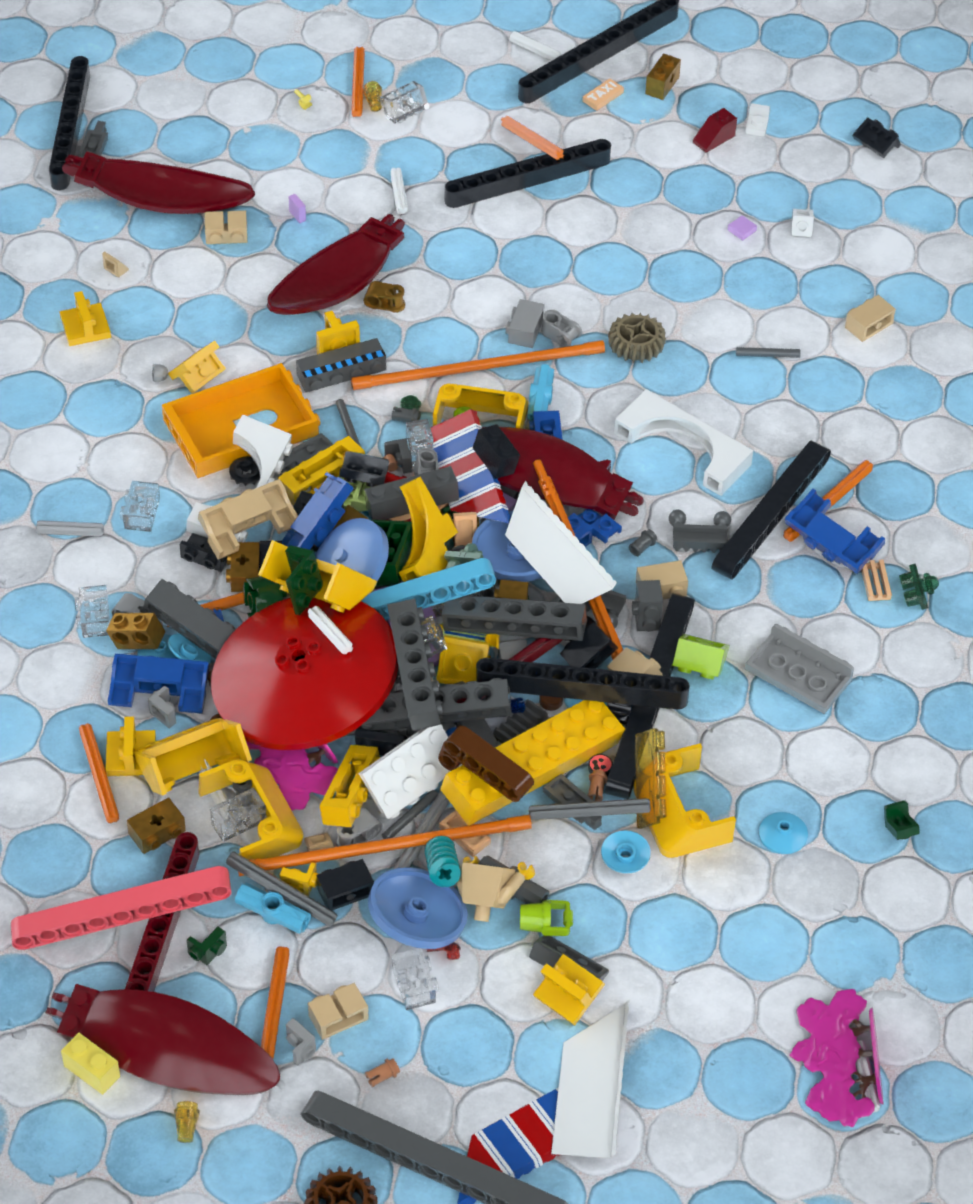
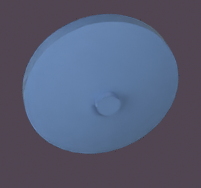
[472,511,542,582]
[315,518,389,581]
[368,868,468,949]

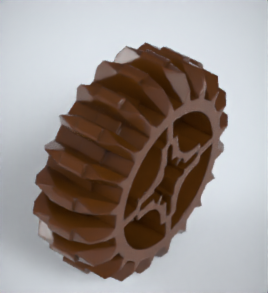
[304,1166,378,1204]

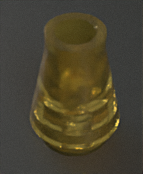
[363,81,382,112]
[174,1101,200,1143]

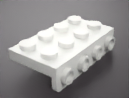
[359,725,462,819]

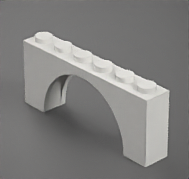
[614,389,753,496]
[186,415,293,542]

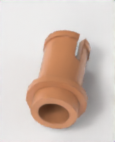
[587,770,608,802]
[365,1058,400,1088]

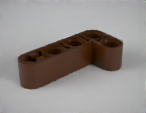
[438,726,534,802]

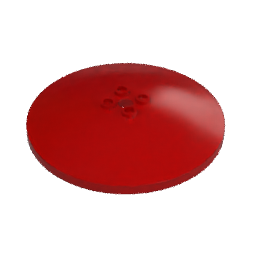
[211,598,399,750]

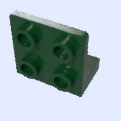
[285,545,323,615]

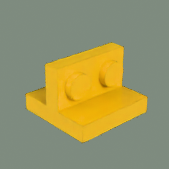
[59,291,111,347]
[316,311,360,354]
[168,340,226,394]
[437,635,491,684]
[105,716,156,776]
[533,954,605,1026]

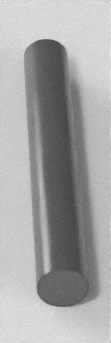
[736,347,800,358]
[335,399,361,447]
[382,790,438,839]

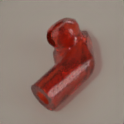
[426,942,461,960]

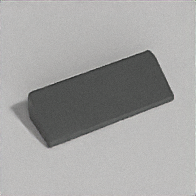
[529,935,609,981]

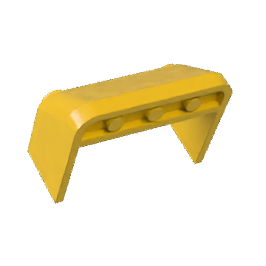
[433,383,528,429]
[258,540,377,613]
[133,718,252,796]
[633,743,736,858]
[198,759,303,860]

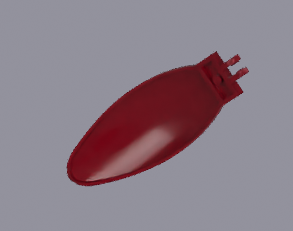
[62,151,255,214]
[267,214,405,315]
[482,427,644,520]
[45,984,280,1095]

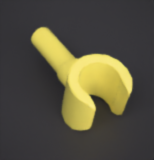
[294,89,312,110]

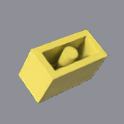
[61,1033,120,1095]

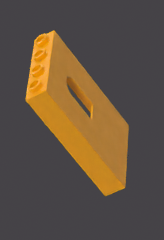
[162,363,321,478]

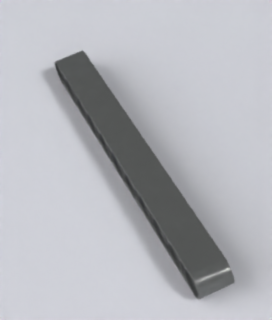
[301,1091,569,1204]

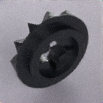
[229,456,260,487]

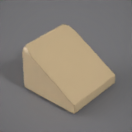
[102,251,129,277]
[304,833,334,863]

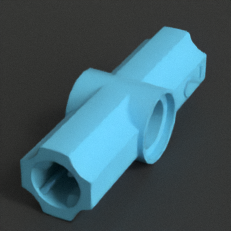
[527,364,554,421]
[235,882,311,934]

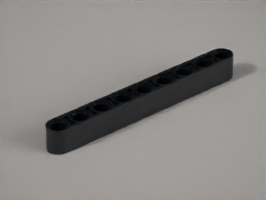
[49,56,90,190]
[444,139,611,208]
[711,440,831,580]
[476,658,690,709]

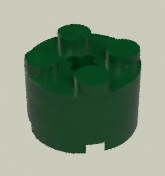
[243,576,287,618]

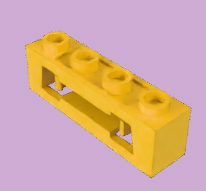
[278,436,365,506]
[320,745,381,827]

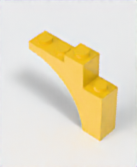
[399,476,458,582]

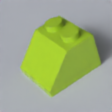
[673,634,730,679]

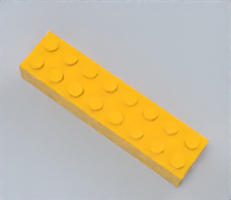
[440,700,625,826]

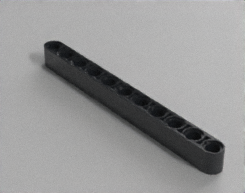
[518,0,679,103]
[605,593,695,799]

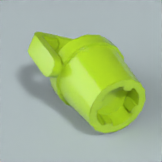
[520,900,573,936]

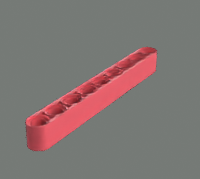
[11,866,231,950]

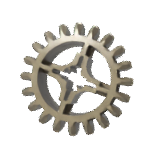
[608,312,666,363]

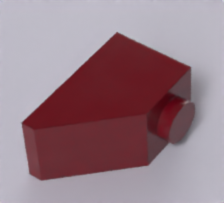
[693,108,737,153]

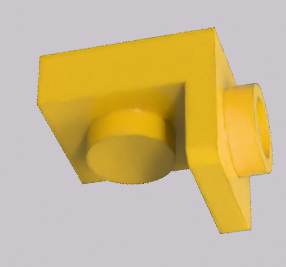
[280,862,319,896]

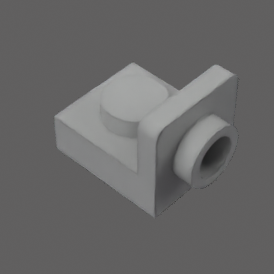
[148,686,176,729]
[286,1018,316,1065]

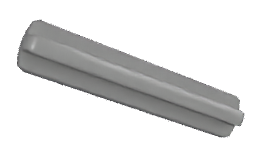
[36,520,104,537]

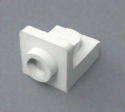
[745,103,770,137]
[791,209,814,237]

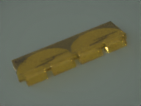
[635,728,667,829]

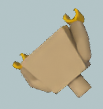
[456,856,535,922]

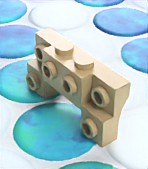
[198,479,298,559]

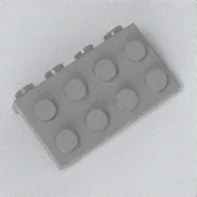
[745,624,854,714]

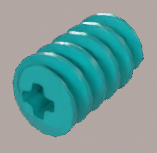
[424,836,461,887]

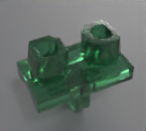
[899,563,939,610]

